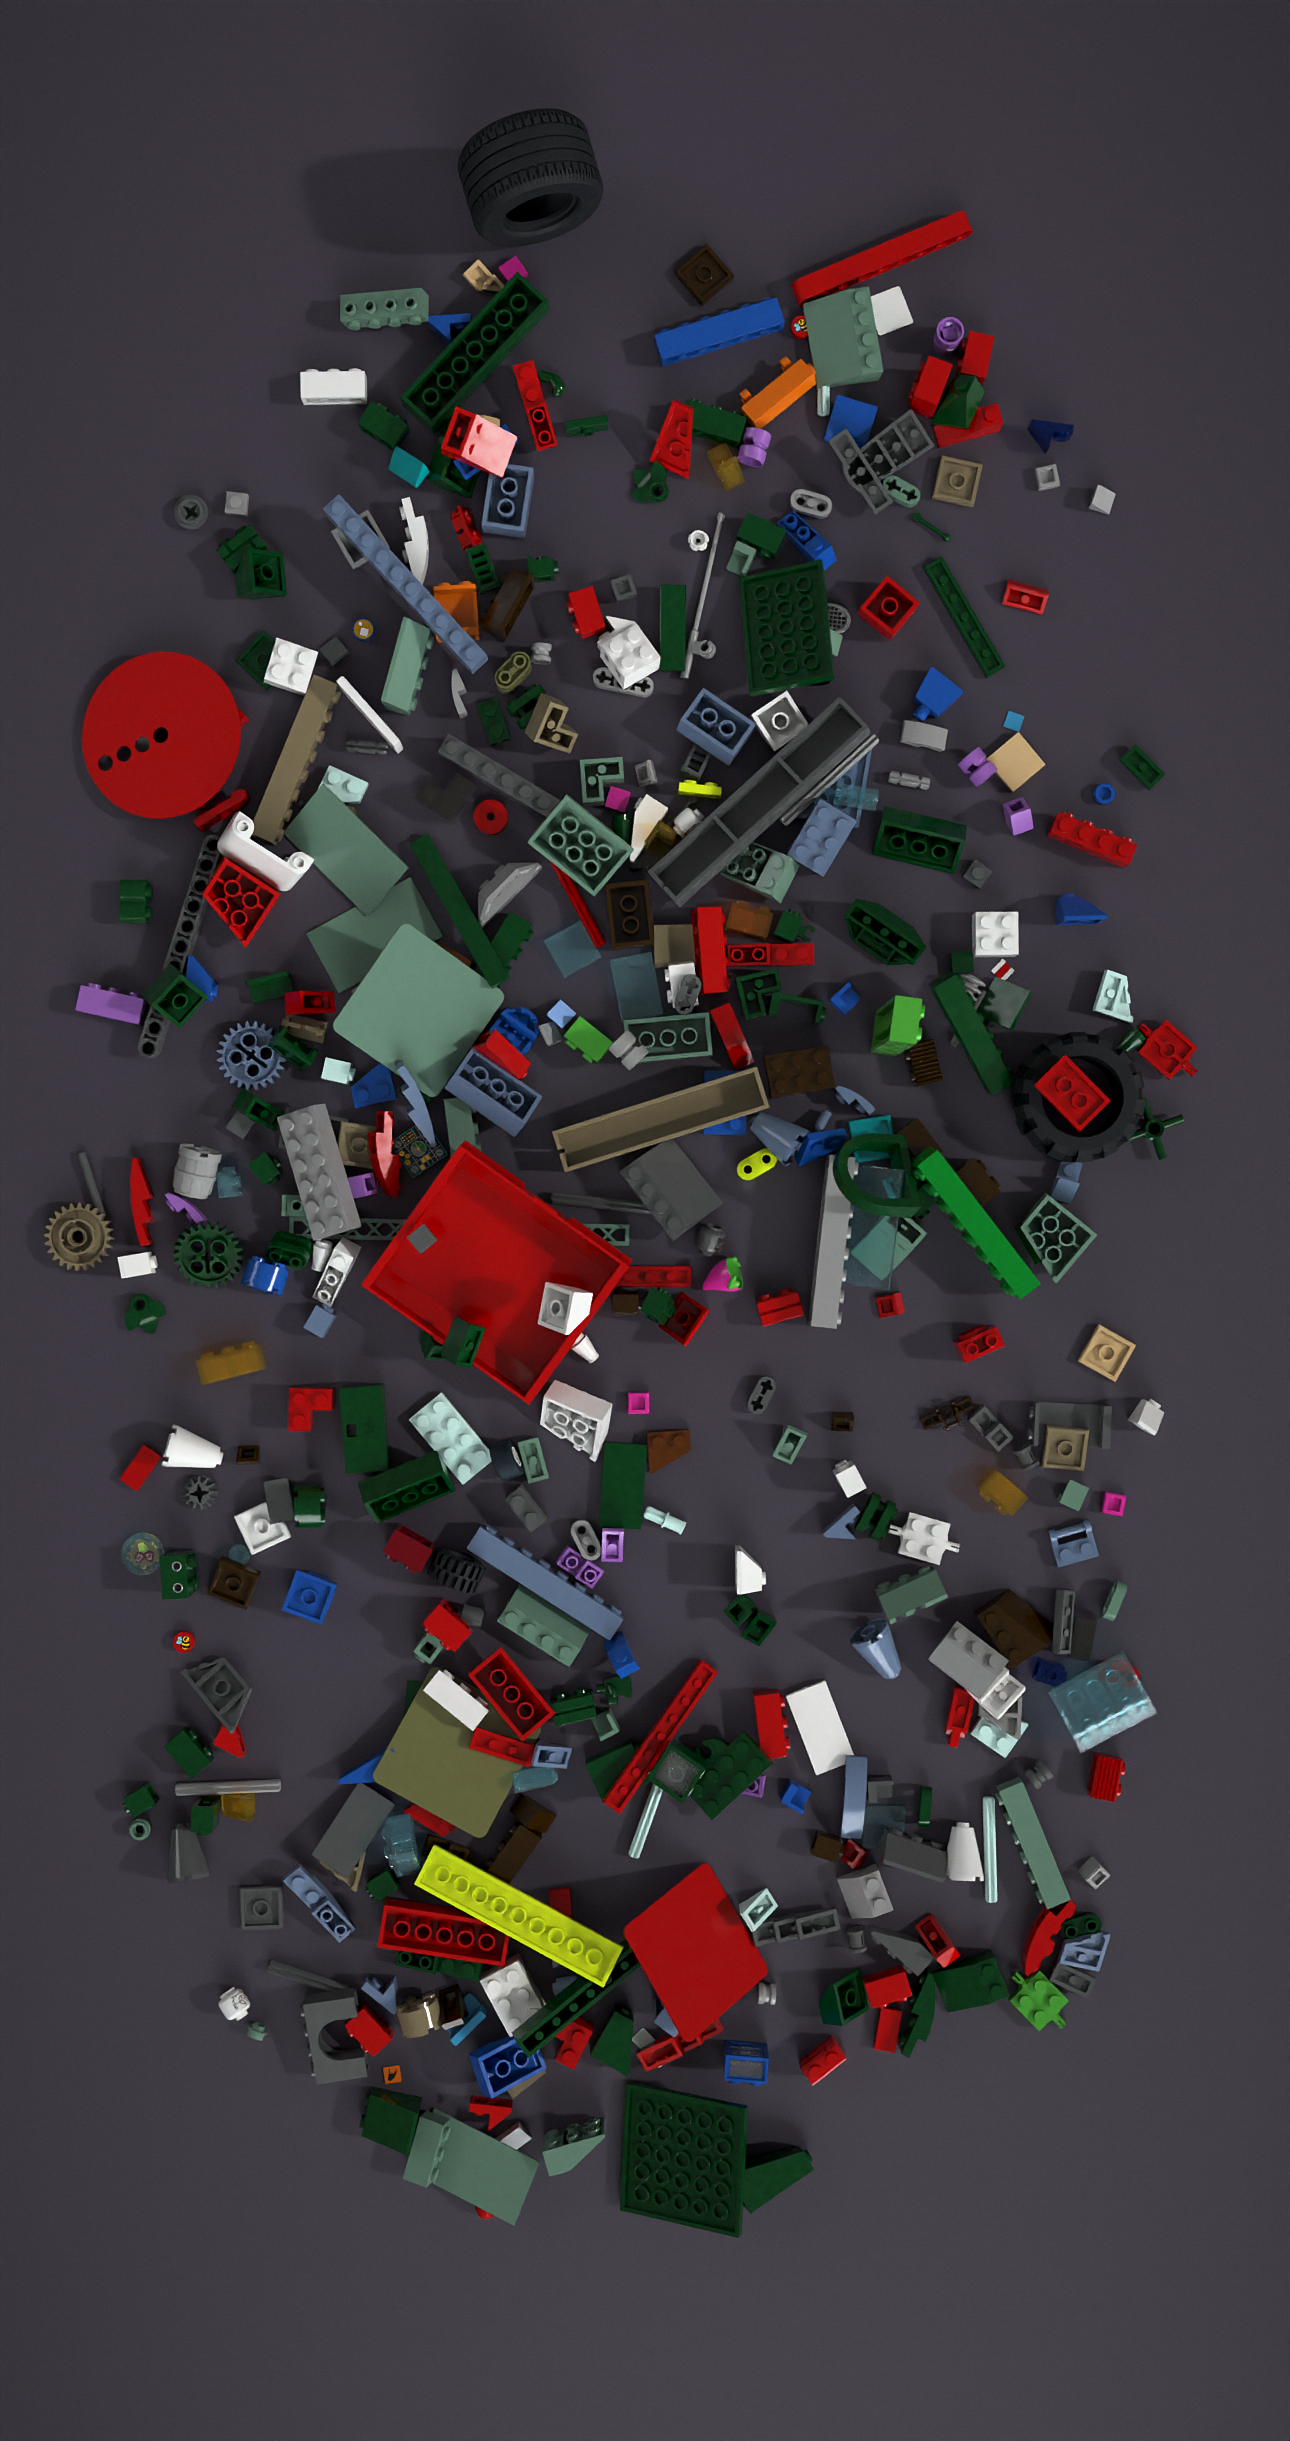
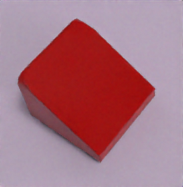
[875,1292,905,1318]
[839,1838,870,1870]

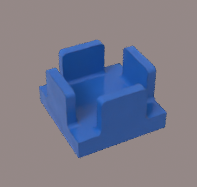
[282,1569,337,1625]

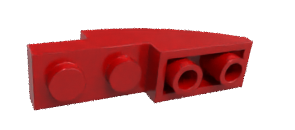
[513,360,558,452]
[727,943,815,967]
[368,1111,401,1197]
[1021,1899,1076,1976]

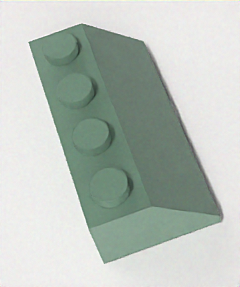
[381,617,434,716]
[497,1583,591,1667]

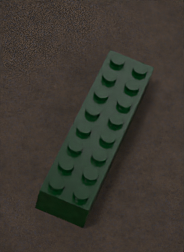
[400,272,550,435]

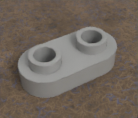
[790,489,832,519]
[571,1519,602,1561]

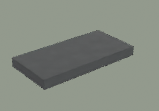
[312,1783,395,1878]

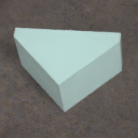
[739,1888,778,1932]

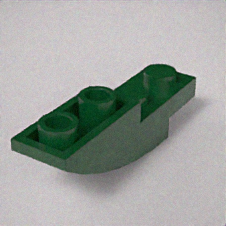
[395,1950,483,1982]
[898,1967,936,2058]

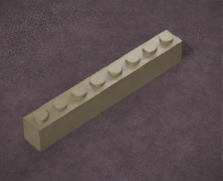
[251,675,341,846]

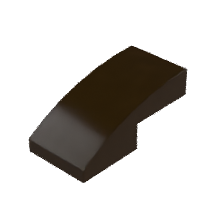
[421,1833,470,1861]

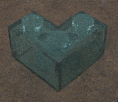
[382,1813,422,1877]

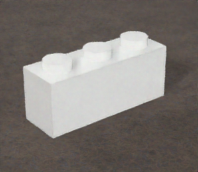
[300,368,367,405]
[423,1669,489,1731]

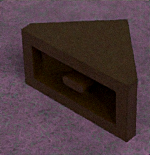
[510,1792,557,1833]

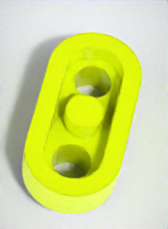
[737,1148,777,1180]

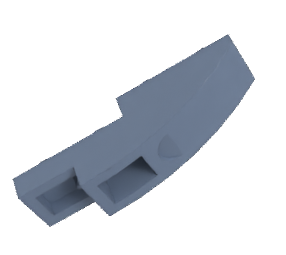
[283,1864,356,1943]

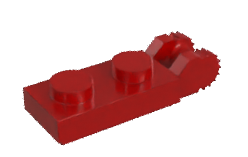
[193,789,250,832]

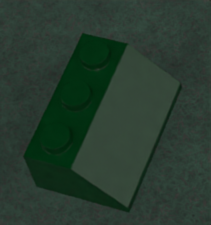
[425,418,481,499]

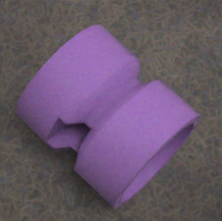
[933,317,964,355]
[737,427,771,467]
[958,747,998,788]

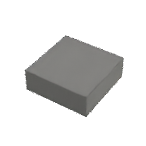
[1034,464,1060,491]

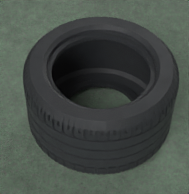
[458,108,603,246]

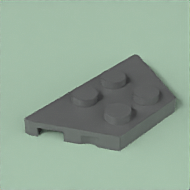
[181,1657,252,1734]

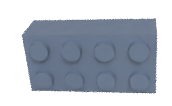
[444,1047,543,1137]

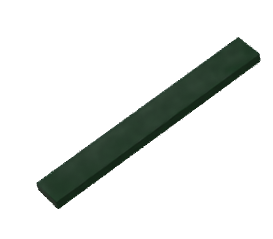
[409,833,510,989]

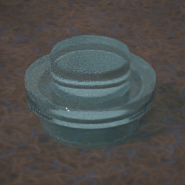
[229,1544,250,1564]

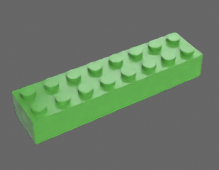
[870,995,925,1056]

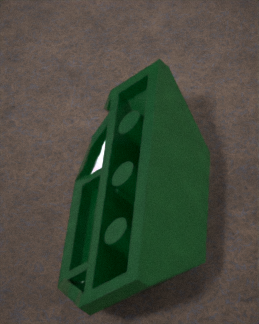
[844,899,926,965]

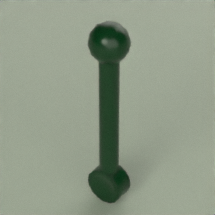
[912,513,951,542]

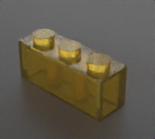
[196,1341,267,1385]

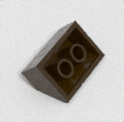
[480,568,535,642]

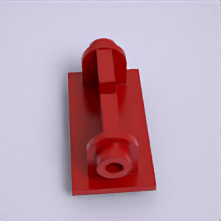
[450,505,482,550]

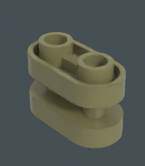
[494,651,532,694]

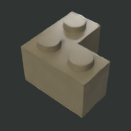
[525,693,578,754]

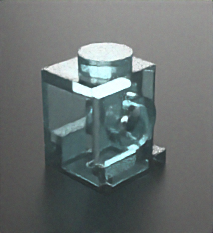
[216,1167,244,1198]

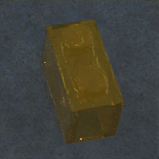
[977,1468,1028,1517]

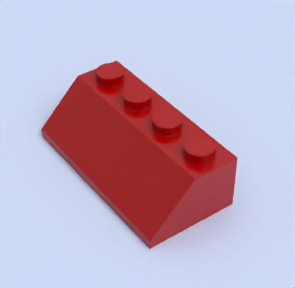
[467,1647,555,1742]

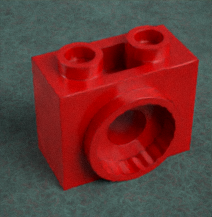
[953,1324,1005,1363]

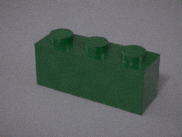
[684,399,747,449]

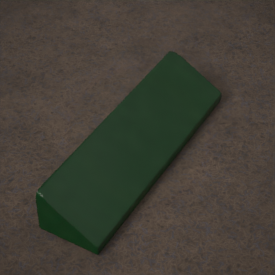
[659,584,686,673]

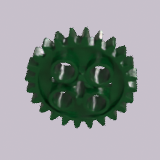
[173,1220,244,1289]

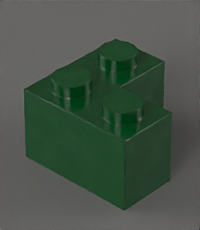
[735,968,782,1022]

